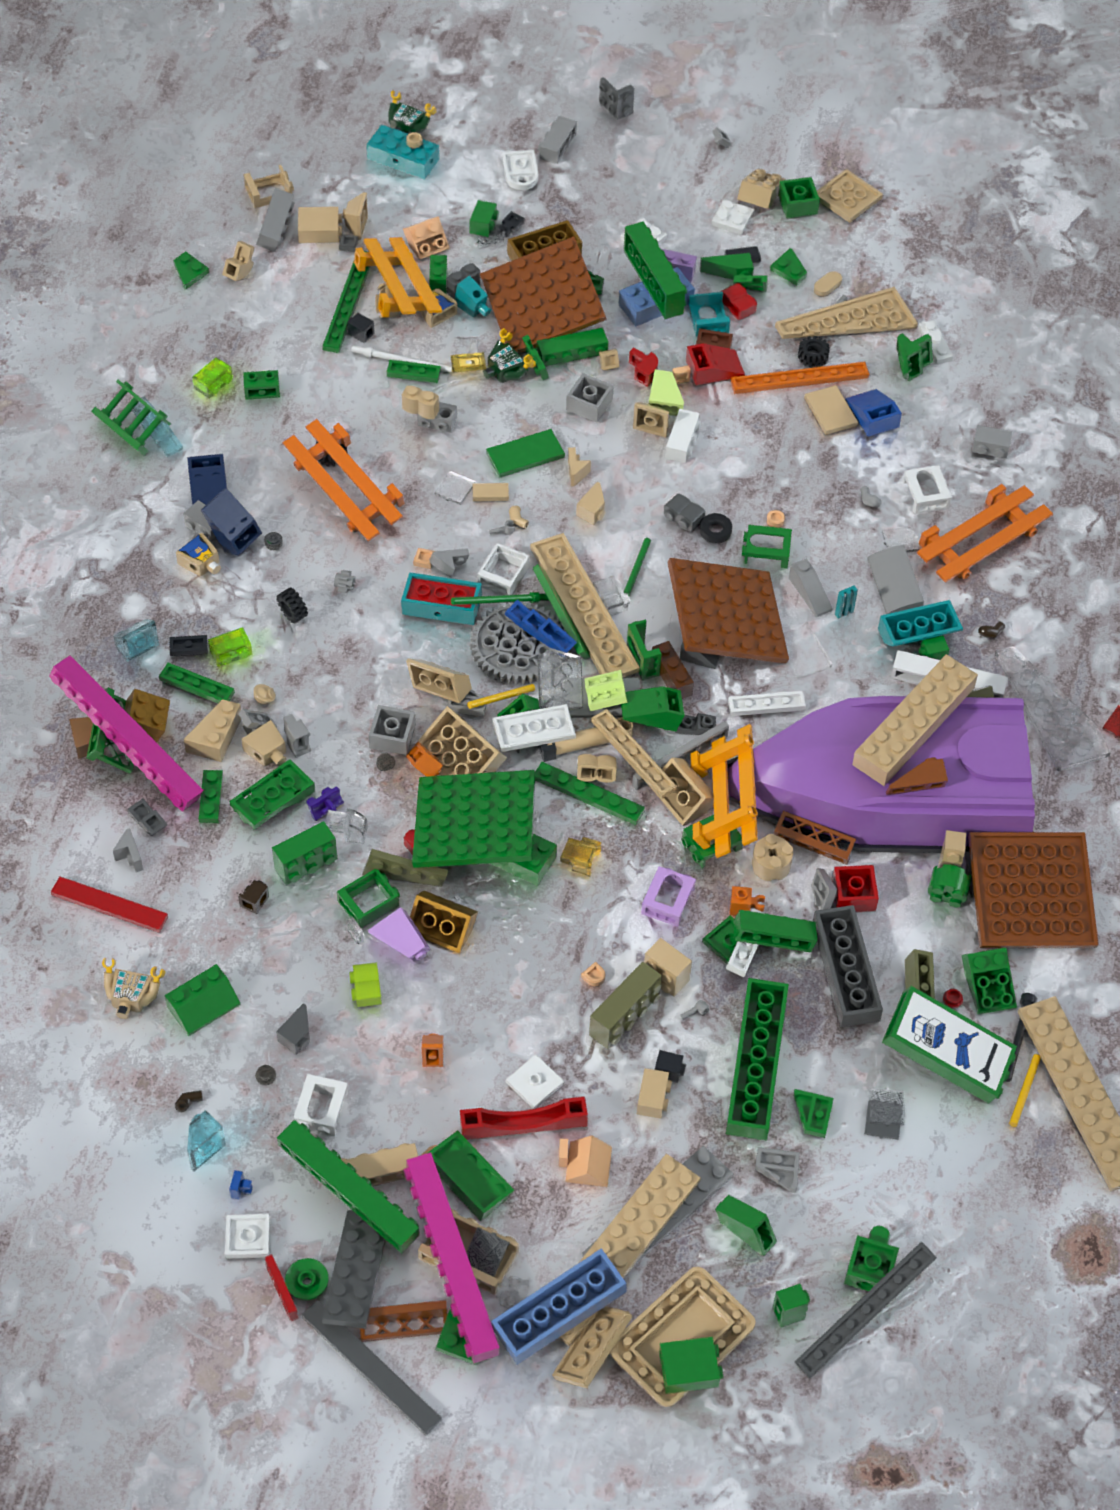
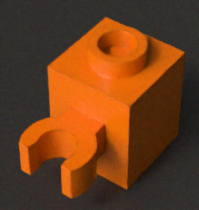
[729,886,765,916]

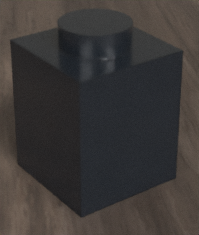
[347,313,375,343]
[655,1050,686,1083]

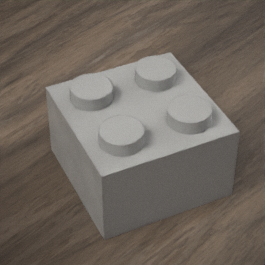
[566,373,614,422]
[368,705,416,756]

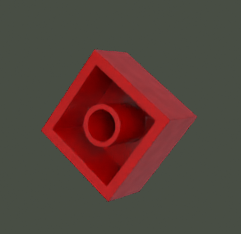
[832,865,879,912]

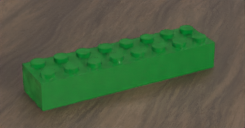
[725,978,789,1141]

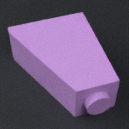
[368,907,431,961]

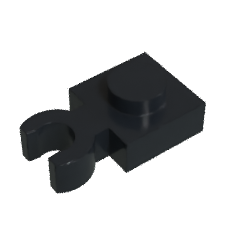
[498,211,525,238]

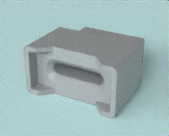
[283,714,311,758]

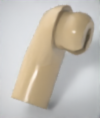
[509,506,529,529]

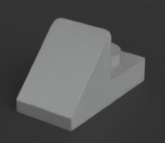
[429,548,469,577]
[239,709,277,735]
[113,828,143,872]

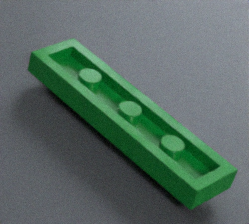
[159,662,235,703]

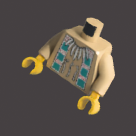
[102,958,165,1019]

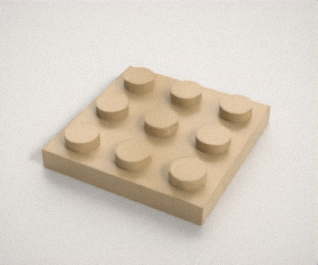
[817,169,883,223]

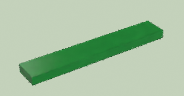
[533,564,590,660]

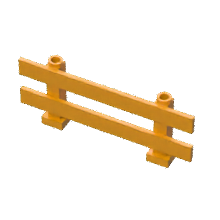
[354,237,442,317]
[691,724,758,858]

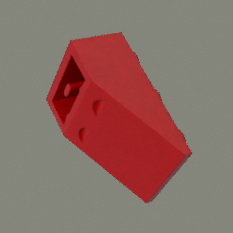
[686,343,745,385]

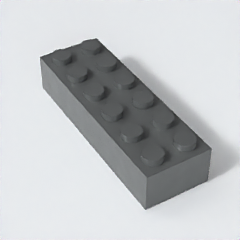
[813,905,883,1027]

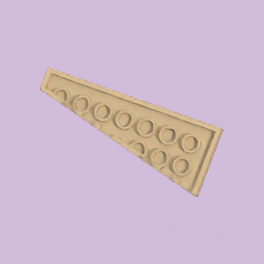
[775,287,918,339]

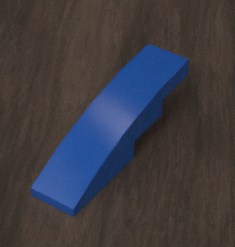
[504,599,577,656]

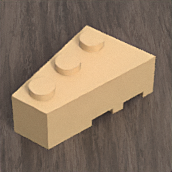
[183,699,241,762]

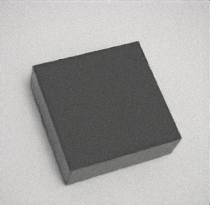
[339,234,358,252]

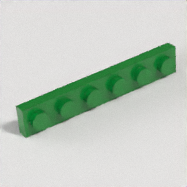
[535,762,645,825]

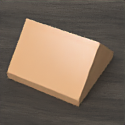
[565,1135,612,1187]

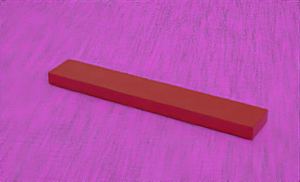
[51,876,168,933]

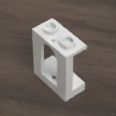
[903,465,951,514]
[293,1074,349,1136]

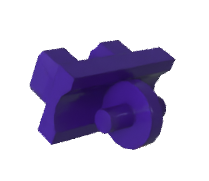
[306,786,344,821]

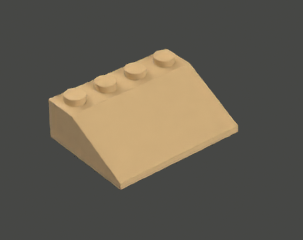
[411,706,507,776]

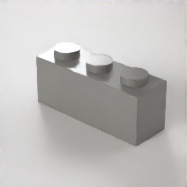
[538,116,577,164]

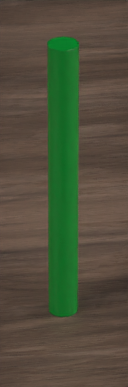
[623,538,651,597]

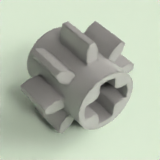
[334,570,355,593]

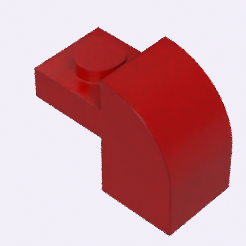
[629,347,658,387]

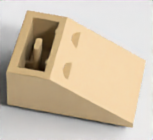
[737,169,786,209]

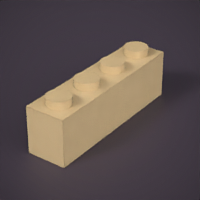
[341,1143,418,1187]

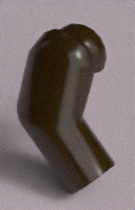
[978,621,1006,639]
[175,1090,203,1112]

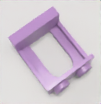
[641,866,696,927]

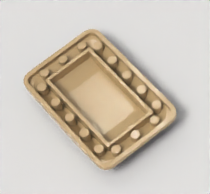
[609,1267,756,1407]

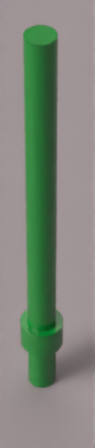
[451,592,549,605]

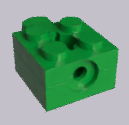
[844,1226,899,1292]

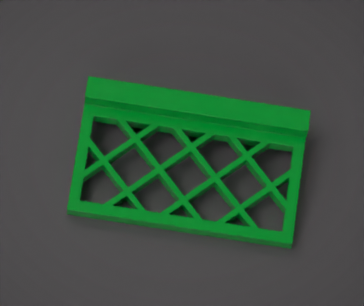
[86,687,134,774]

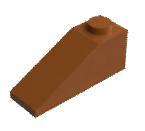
[886,757,948,795]

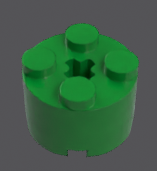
[928,864,972,908]

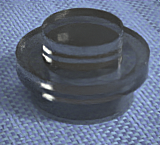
[376,753,396,771]
[255,1065,276,1085]

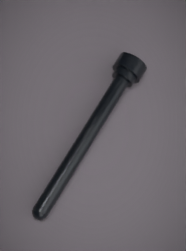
[1006,993,1038,1082]

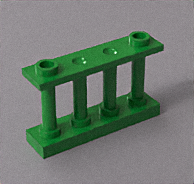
[91,379,171,456]

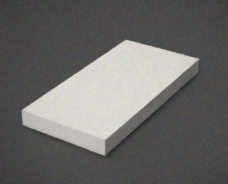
[492,704,576,752]

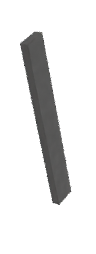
[794,1241,937,1379]
[302,1300,442,1436]

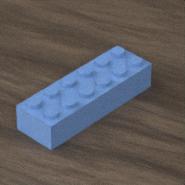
[491,1248,627,1365]

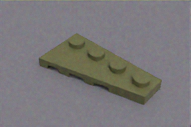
[362,849,448,887]

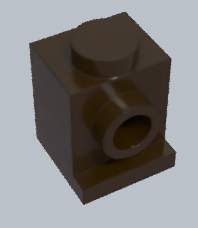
[238,880,269,914]

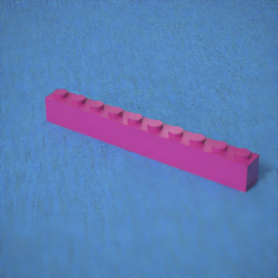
[49,655,204,812]
[403,1152,500,1364]

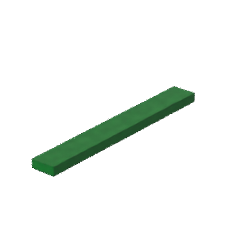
[322,251,371,353]

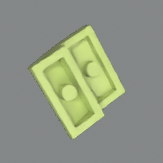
[584,670,627,711]

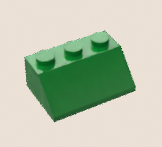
[164,964,241,1036]

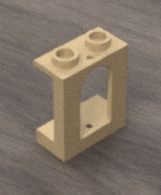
[243,165,294,208]

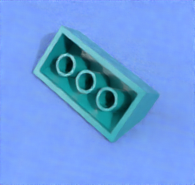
[878,600,963,647]

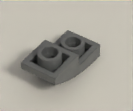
[675,713,716,735]

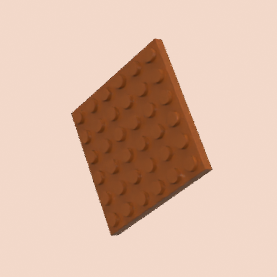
[480,237,607,354]
[667,558,789,664]
[968,832,1099,948]

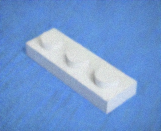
[918,320,953,364]

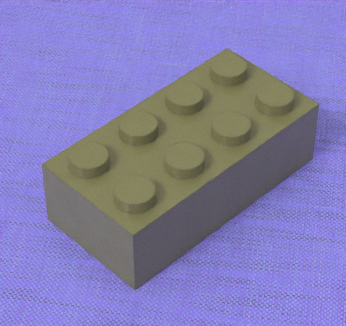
[589,961,662,1049]

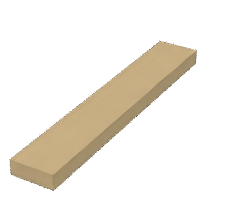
[591,709,677,799]

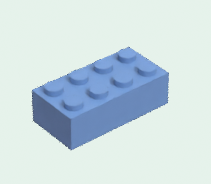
[618,267,695,326]

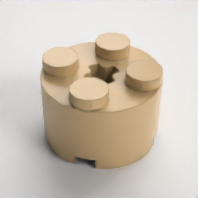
[752,834,793,881]

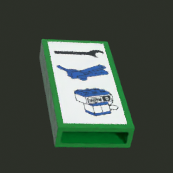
[882,986,1017,1104]

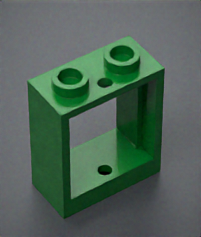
[337,869,400,930]

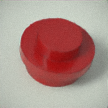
[943,989,963,1009]

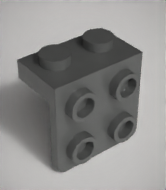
[599,77,634,120]

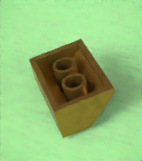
[410,890,478,953]

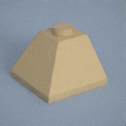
[342,192,368,240]
[633,402,669,438]

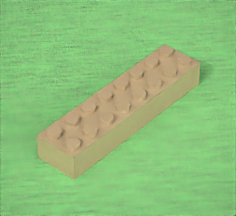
[852,654,978,786]

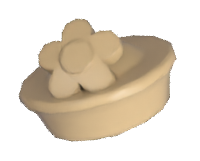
[253,684,276,704]

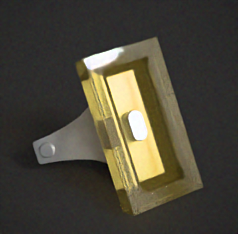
[450,339,486,372]

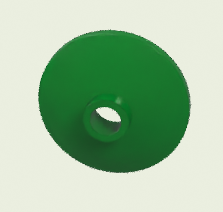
[285,1258,329,1300]

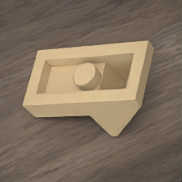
[568,447,591,486]

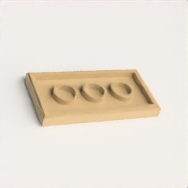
[552,1306,632,1388]

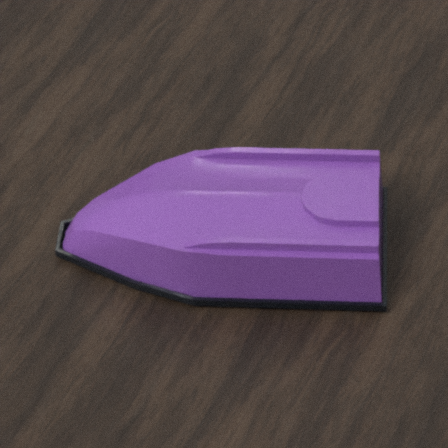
[727,696,1035,853]

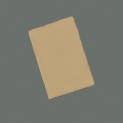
[804,385,858,435]

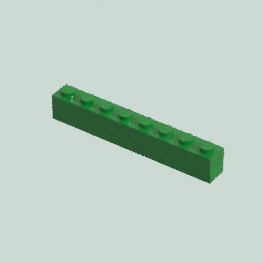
[277,1120,420,1254]

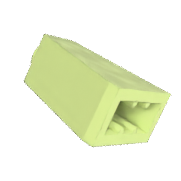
[649,370,684,416]

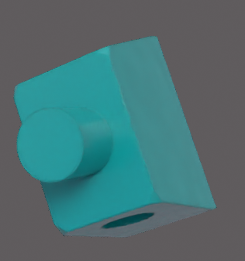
[455,275,491,317]

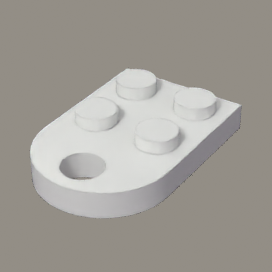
[502,150,538,190]

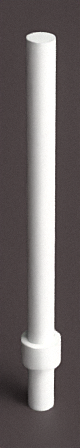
[351,345,453,373]

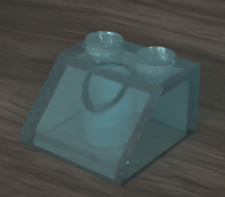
[113,619,159,662]
[187,1110,226,1172]

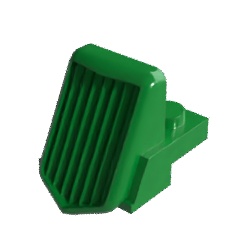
[896,333,933,381]

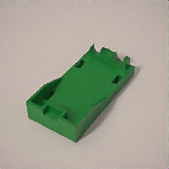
[229,759,315,831]

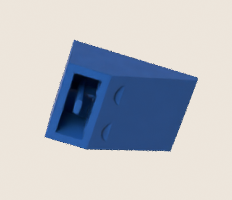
[845,389,902,437]

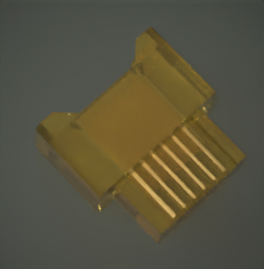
[560,837,602,877]

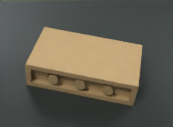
[418,1209,519,1295]

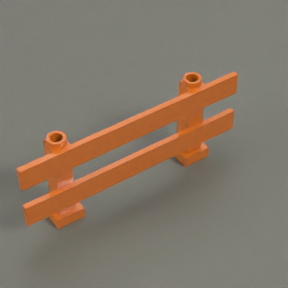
[282,419,405,542]
[917,484,1053,583]

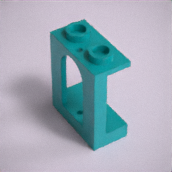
[688,292,730,336]

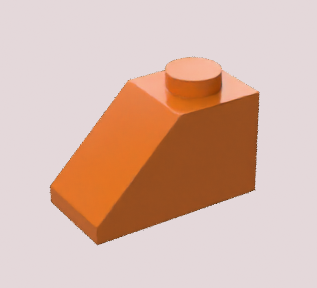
[406,742,443,777]
[422,1034,444,1067]

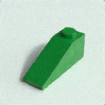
[700,253,754,280]

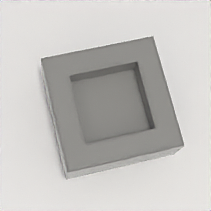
[712,127,732,148]

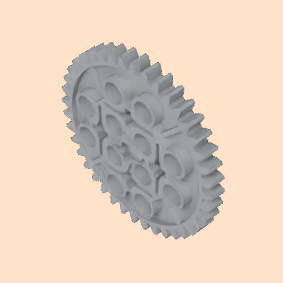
[470,602,567,685]

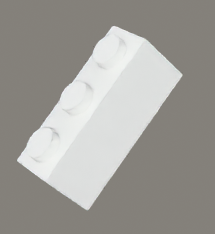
[665,409,702,463]

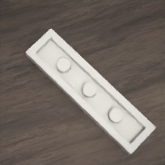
[728,691,806,716]
[726,908,764,977]

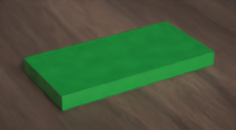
[486,429,565,478]

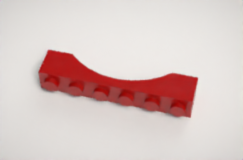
[460,1096,588,1140]

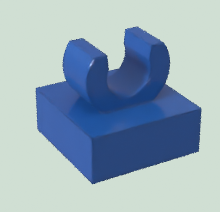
[229,1170,253,1200]

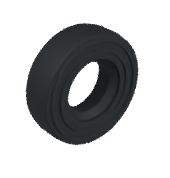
[700,513,732,543]

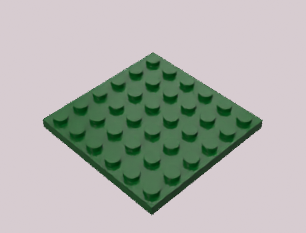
[412,770,535,868]

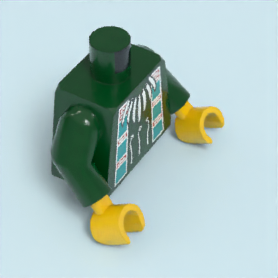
[388,90,436,134]
[483,328,536,383]

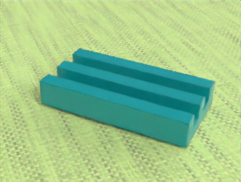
[835,585,858,619]

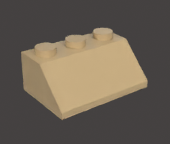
[406,658,472,703]
[649,757,714,826]

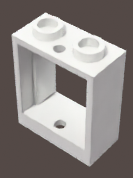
[477,543,530,595]

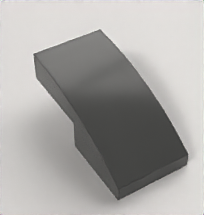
[127,798,168,836]

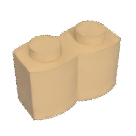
[402,386,439,419]
[577,754,617,783]

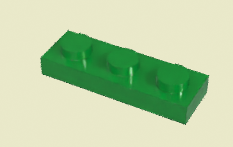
[386,359,441,383]
[198,770,223,823]

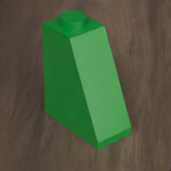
[715,1194,777,1256]

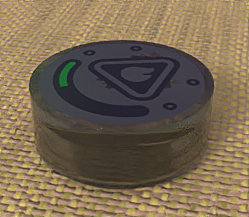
[264,532,283,550]

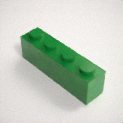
[537,327,609,367]
[733,910,818,953]

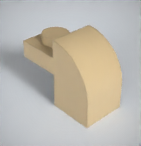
[222,241,255,281]

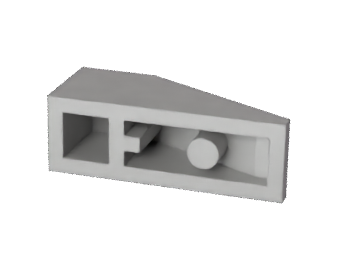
[789,558,832,617]

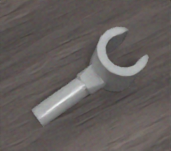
[489,520,515,535]
[680,1000,709,1019]

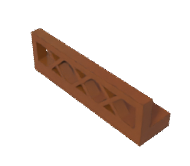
[774,811,856,865]
[360,1300,447,1342]

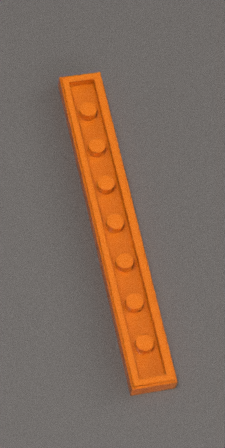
[731,362,869,394]

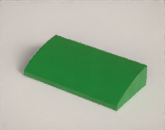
[427,1130,514,1221]

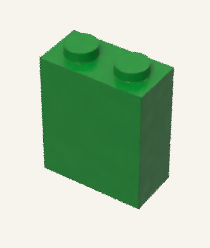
[659,1337,723,1394]

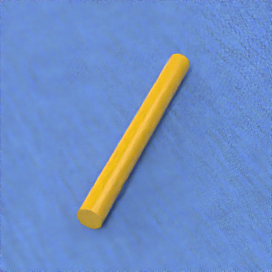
[467,684,535,709]
[1009,1054,1041,1127]

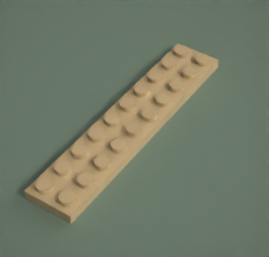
[530,533,640,678]
[1018,996,1120,1192]
[559,1153,701,1346]

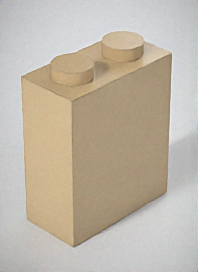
[298,207,342,243]

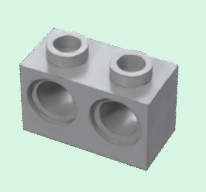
[417,402,457,433]

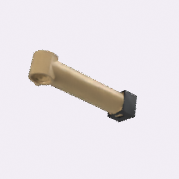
[538,717,633,762]

